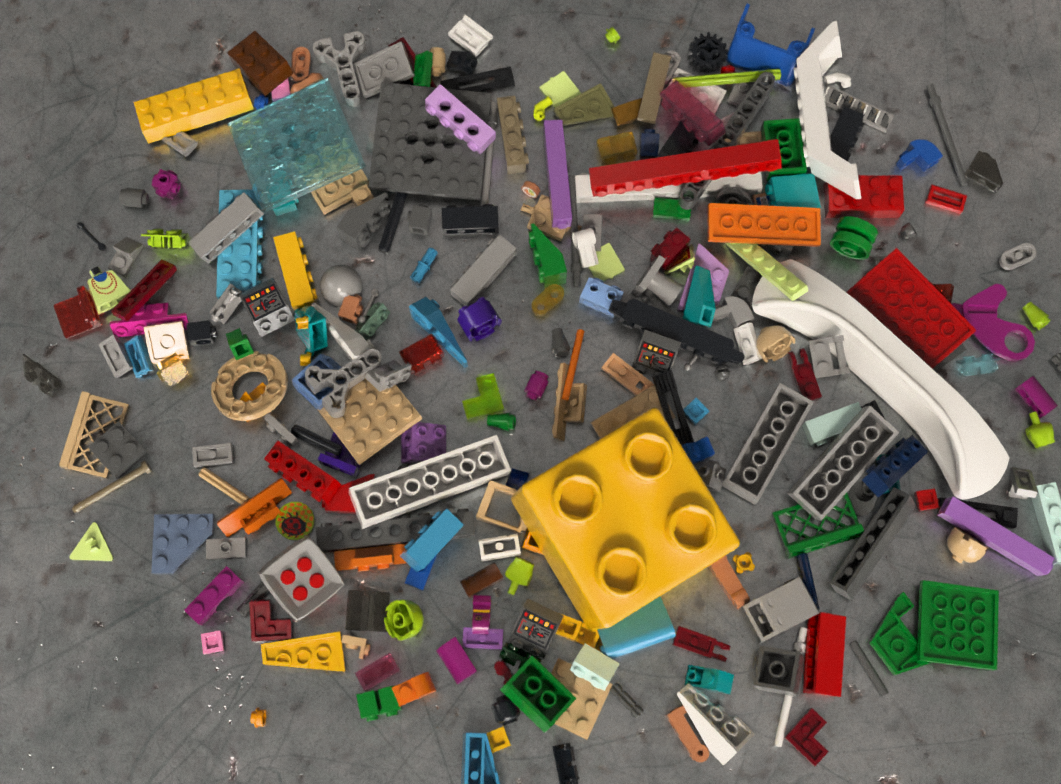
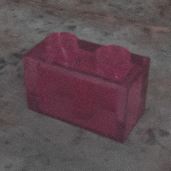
[355,653,402,692]

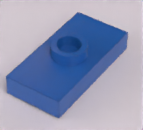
[405,555,437,591]

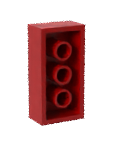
[823,175,904,219]

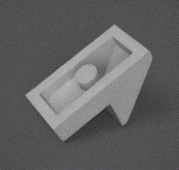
[108,237,144,277]
[1008,467,1038,500]

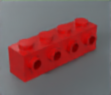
[264,441,342,504]

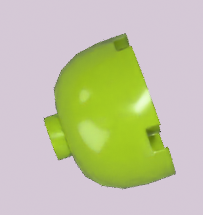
[384,599,424,640]

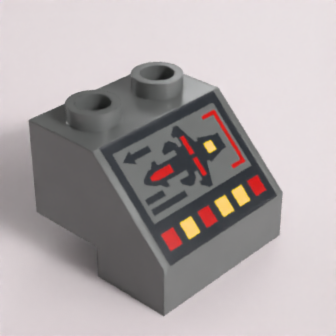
[239,278,295,337]
[632,330,681,376]
[508,598,563,659]

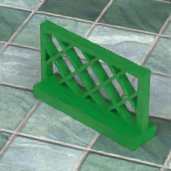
[772,492,864,559]

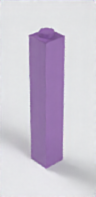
[543,120,572,229]
[937,496,1055,576]

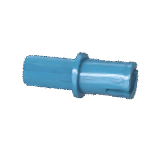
[410,247,438,284]

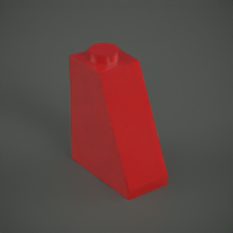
[322,474,377,515]

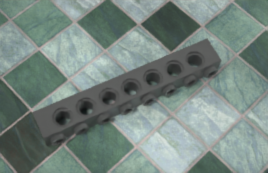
[316,509,476,553]

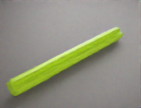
[672,69,781,88]

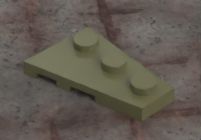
[553,83,615,126]

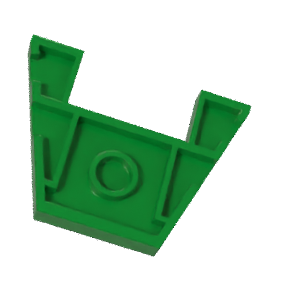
[869,592,932,675]

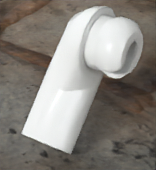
[824,72,851,88]

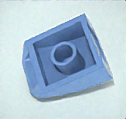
[292,354,346,410]

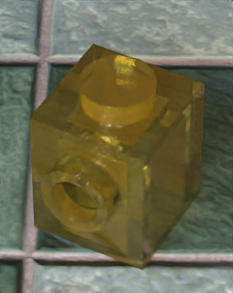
[156,352,189,386]

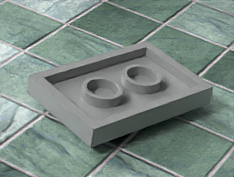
[353,42,415,98]

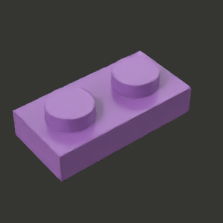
[462,627,503,650]

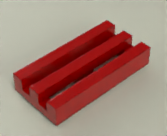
[925,184,967,214]

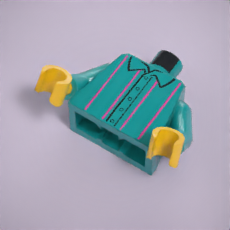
[293,306,328,366]

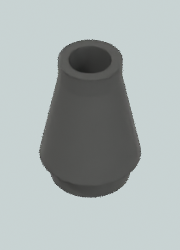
[551,328,571,358]

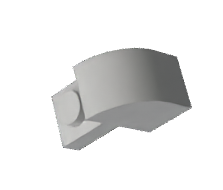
[712,296,754,329]

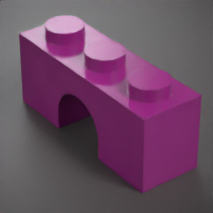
[184,566,244,626]

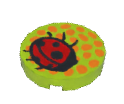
[276,502,315,541]

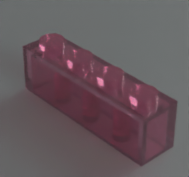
[659,80,726,146]

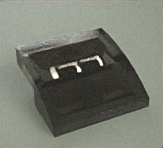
[345,590,390,632]

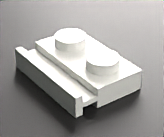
[448,15,493,57]

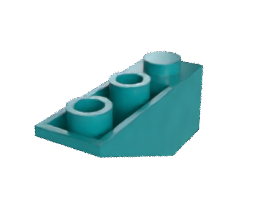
[682,266,716,327]

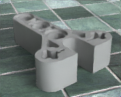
[313,31,366,107]
[305,349,382,418]

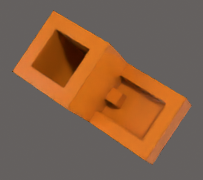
[392,672,436,707]

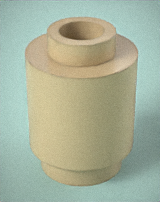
[430,47,446,76]

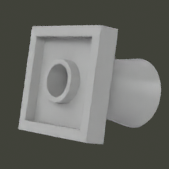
[631,255,684,307]

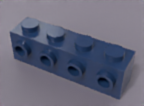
[862,435,928,498]

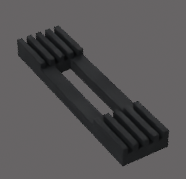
[440,66,515,92]
[652,370,694,445]
[937,497,1018,528]

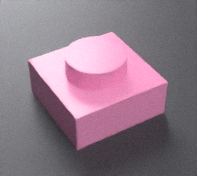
[201,630,225,654]

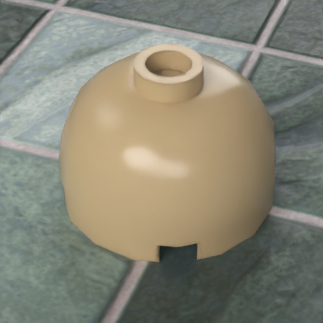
[756,325,795,362]
[947,527,989,563]

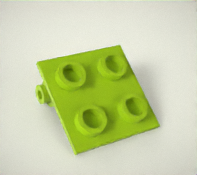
[141,229,188,248]

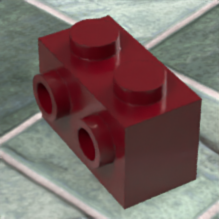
[650,227,691,273]

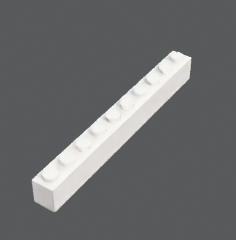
[575,172,763,203]

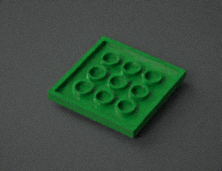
[917,580,999,671]

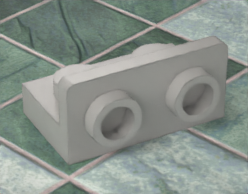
[365,359,412,392]

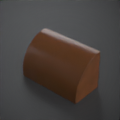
[460,562,504,599]

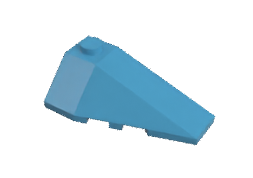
[409,297,468,368]

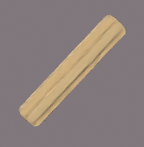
[198,467,250,505]

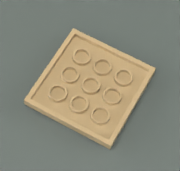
[317,378,422,465]

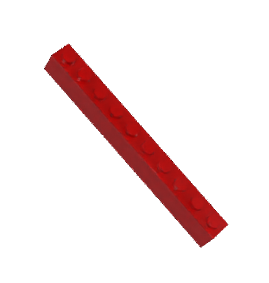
[589,139,782,197]

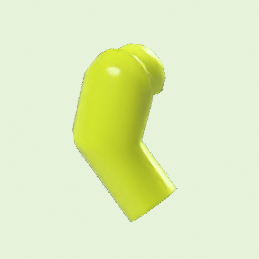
[533,96,553,121]

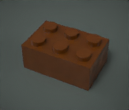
[227,31,293,96]

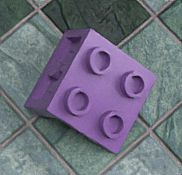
[401,422,446,464]

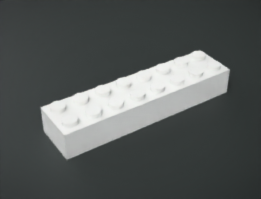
[348,435,511,529]

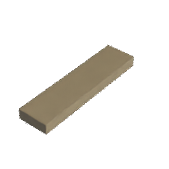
[637,52,671,124]

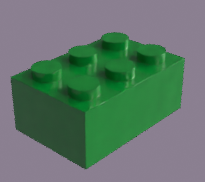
[760,118,807,181]
[500,656,577,733]

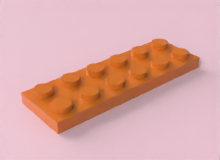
[708,203,821,247]

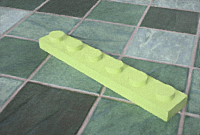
[725,243,808,301]

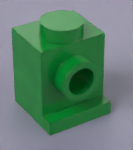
[226,328,254,360]

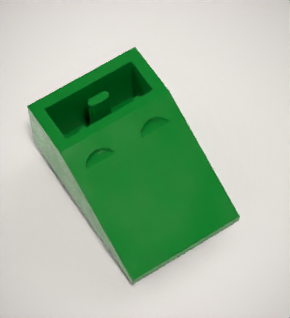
[528,223,567,288]

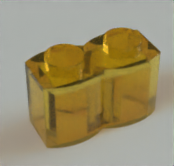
[596,131,638,165]

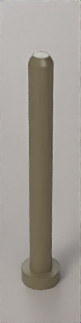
[72,460,152,513]

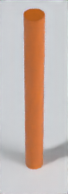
[562,329,585,401]

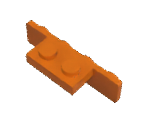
[217,478,292,537]
[334,543,407,572]

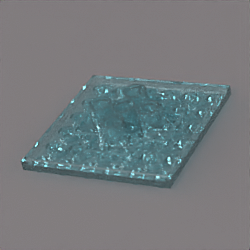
[227,78,366,213]

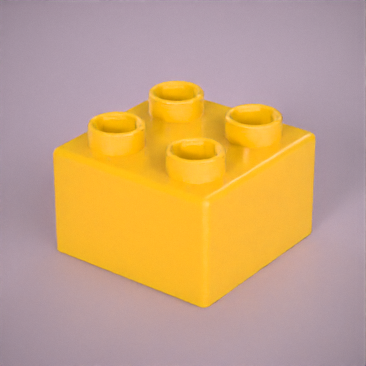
[511,408,740,630]

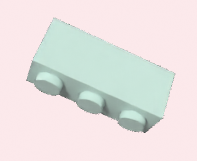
[802,402,862,447]

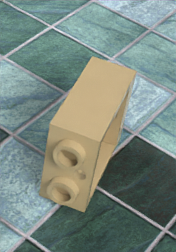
[476,480,527,535]

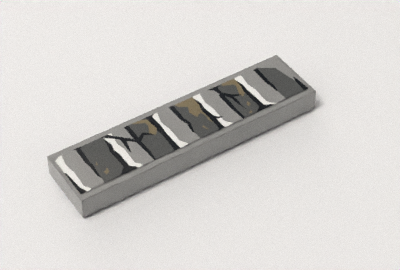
[824,85,894,133]

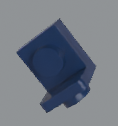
[639,129,660,156]

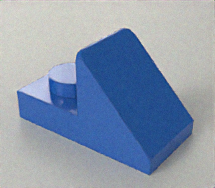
[681,437,715,464]

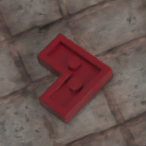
[249,599,293,641]
[784,708,829,767]

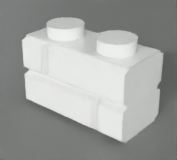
[478,534,521,562]

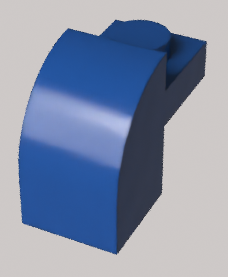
[896,139,943,172]

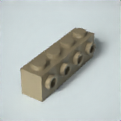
[497,96,529,175]

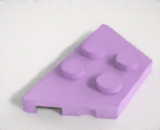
[677,244,729,312]

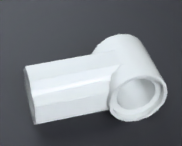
[572,228,599,268]

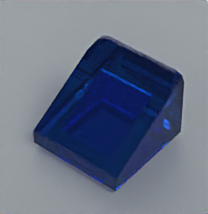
[505,468,530,490]

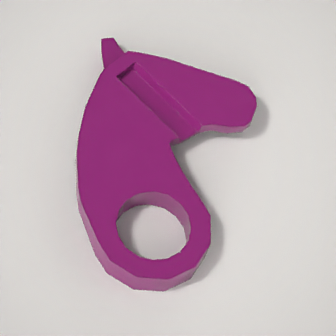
[952,284,1035,362]

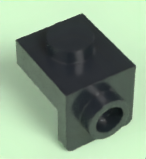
[446,51,478,75]

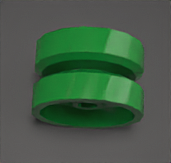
[830,216,878,260]

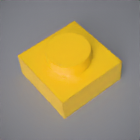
[486,726,511,753]

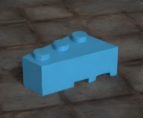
[400,509,464,572]
[461,733,500,784]

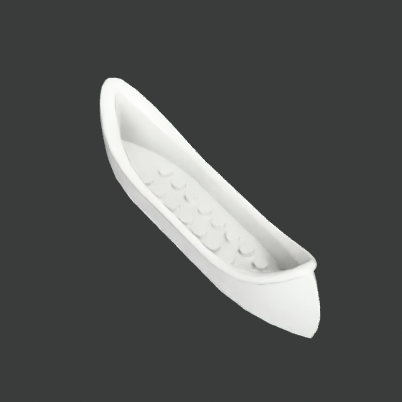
[752,259,1010,499]

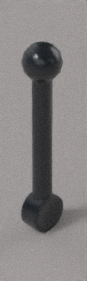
[77,222,106,251]

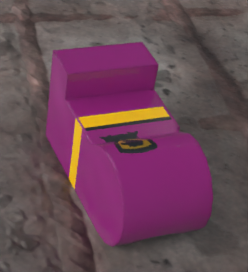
[472,595,491,634]

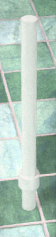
[774,627,808,747]

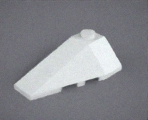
[311,302,375,369]
[677,683,755,765]

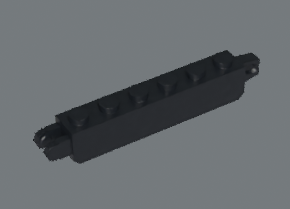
[608,298,745,365]

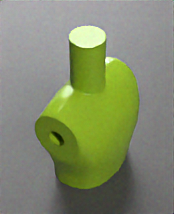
[1025,411,1055,449]
[505,556,534,595]

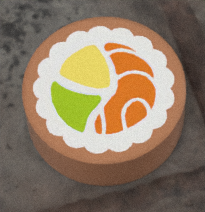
[521,181,540,198]

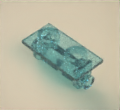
[956,353,1000,377]

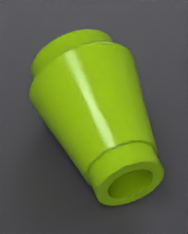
[1022,302,1051,330]

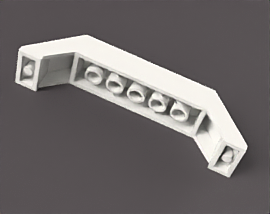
[794,21,861,199]

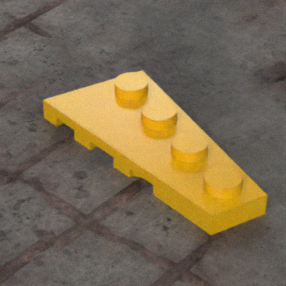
[261,632,346,672]

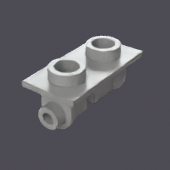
[209,283,242,324]

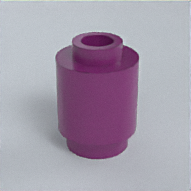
[524,371,549,400]

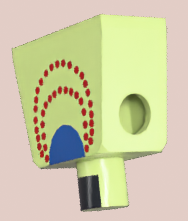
[87,267,130,315]

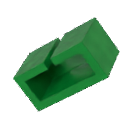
[356,685,402,722]

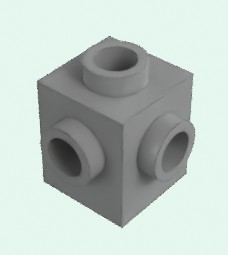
[697,460,726,492]

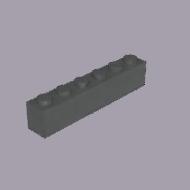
[830,487,916,601]

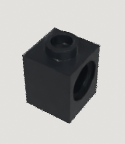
[186,320,217,346]

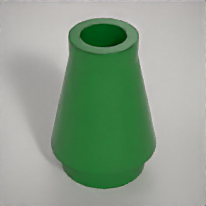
[487,412,516,431]

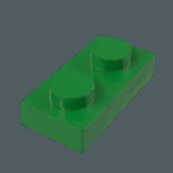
[413,51,433,87]
[653,197,691,221]

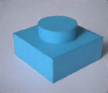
[683,398,710,425]

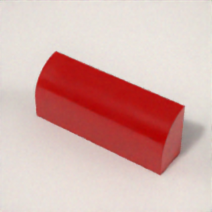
[803,612,846,697]

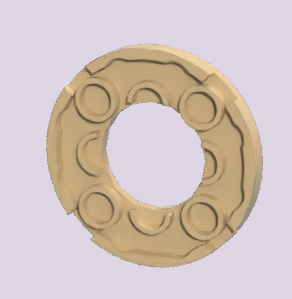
[211,351,288,421]

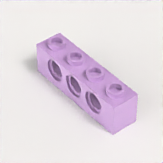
[425,84,496,154]

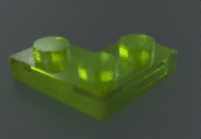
[462,373,504,421]

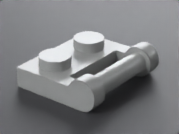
[809,335,850,378]

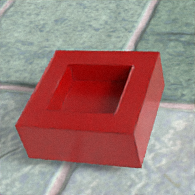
[914,488,939,511]

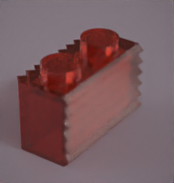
[399,334,444,375]

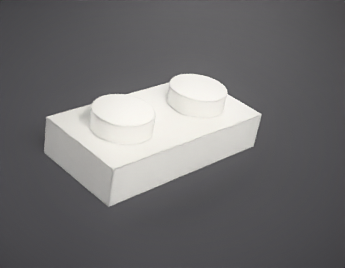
[733,323,762,365]

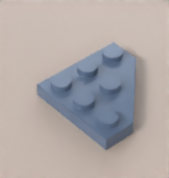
[151,514,215,574]

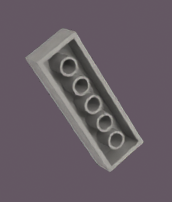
[722,383,814,505]
[787,406,899,520]

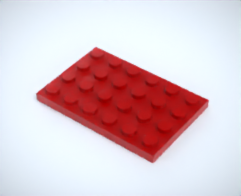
[846,248,977,369]

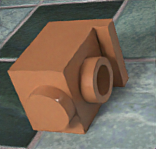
[338,294,363,325]

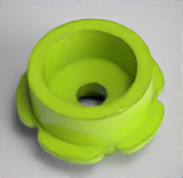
[605,27,621,44]

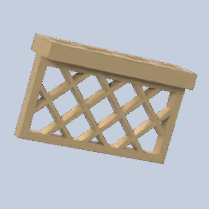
[59,391,129,479]

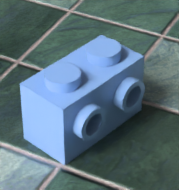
[579,277,624,317]

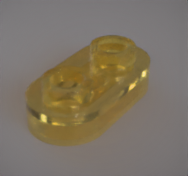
[531,284,564,317]

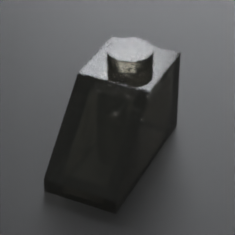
[964,151,1003,193]

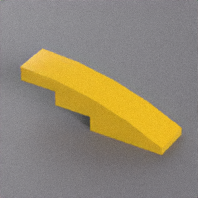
[556,613,602,652]

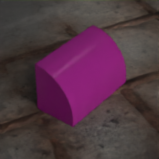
[1015,375,1058,419]
[436,637,477,685]

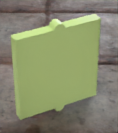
[539,71,581,108]
[588,242,625,282]

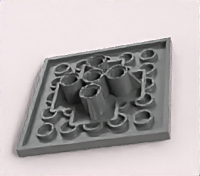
[368,82,491,201]

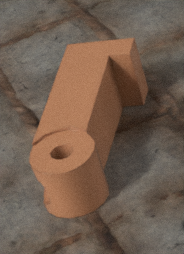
[708,555,751,609]
[665,704,709,762]

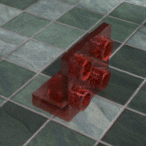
[54,285,102,339]

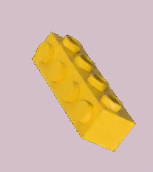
[273,231,318,311]

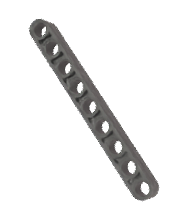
[679,72,775,210]

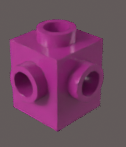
[151,169,182,200]

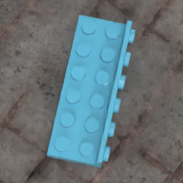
[216,186,264,299]

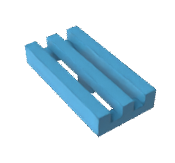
[124,335,154,378]

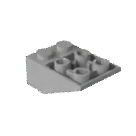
[743,577,820,642]

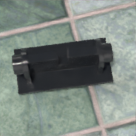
[552,743,580,784]

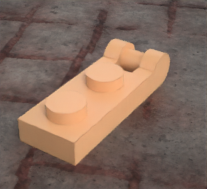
[601,353,654,396]

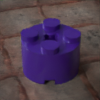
[457,297,502,341]

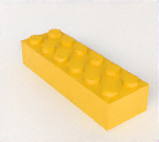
[134,68,254,144]

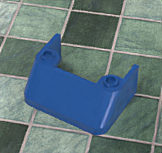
[727,4,815,86]

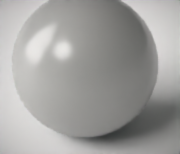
[320,265,362,307]

